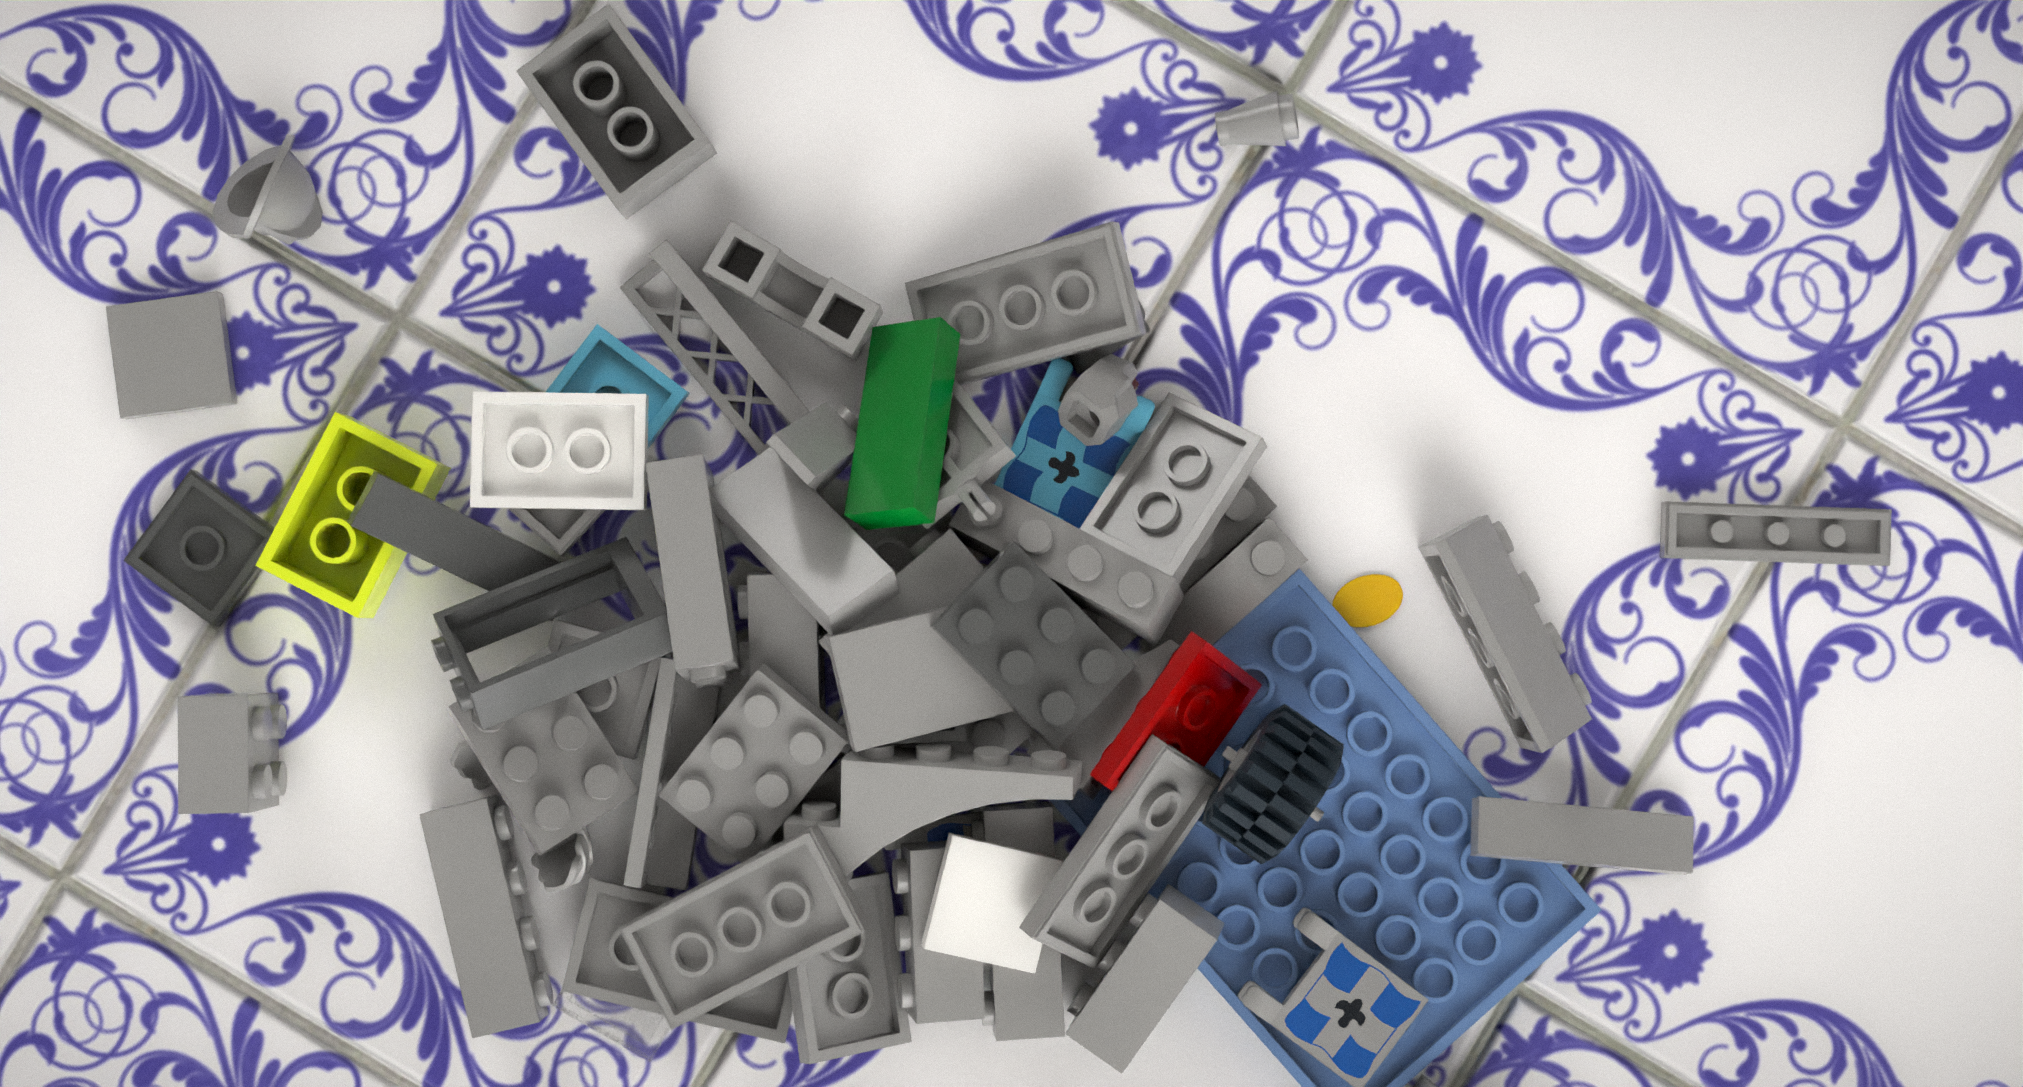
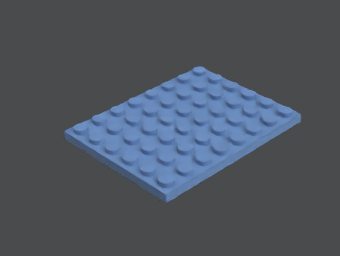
[1049,568,1602,1087]

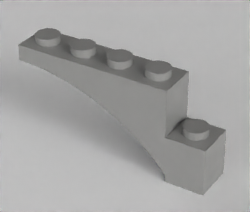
[784,742,1082,882]

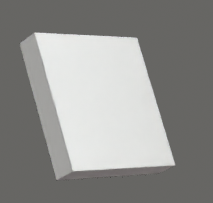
[921,833,1063,974]

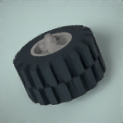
[1202,704,1344,864]

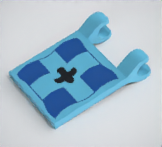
[994,358,1155,529]

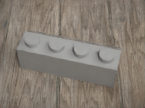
[1418,515,1592,753]

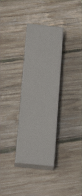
[1660,501,1892,566]
[1470,796,1694,875]

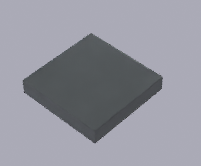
[123,469,274,627]

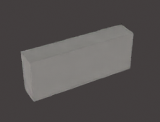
[709,447,900,635]

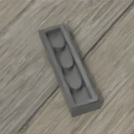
[347,470,561,621]

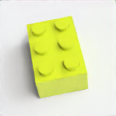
[255,412,451,618]

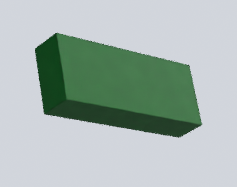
[844,317,961,530]

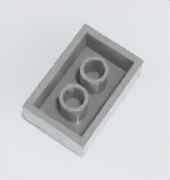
[516,4,717,219]

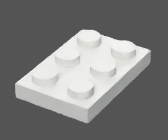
[470,391,649,511]

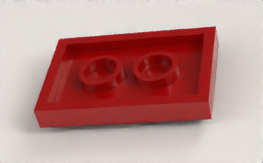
[1089,631,1262,791]

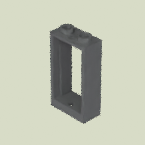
[431,537,672,730]

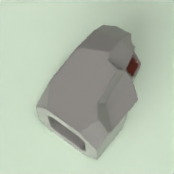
[1058,354,1139,446]

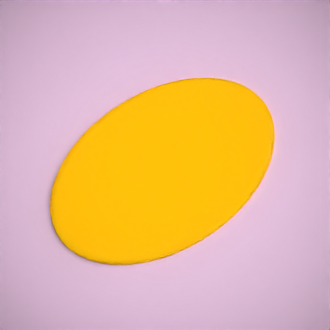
[1332,574,1403,627]

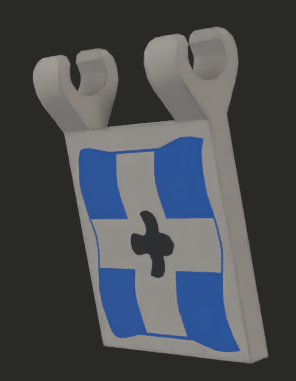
[1237,907,1429,1087]

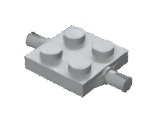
[922,378,1016,529]

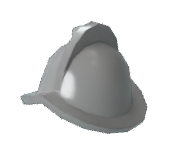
[213,134,323,245]

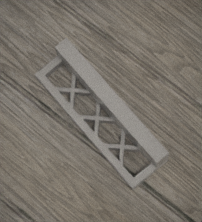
[619,239,810,455]
[623,657,721,890]

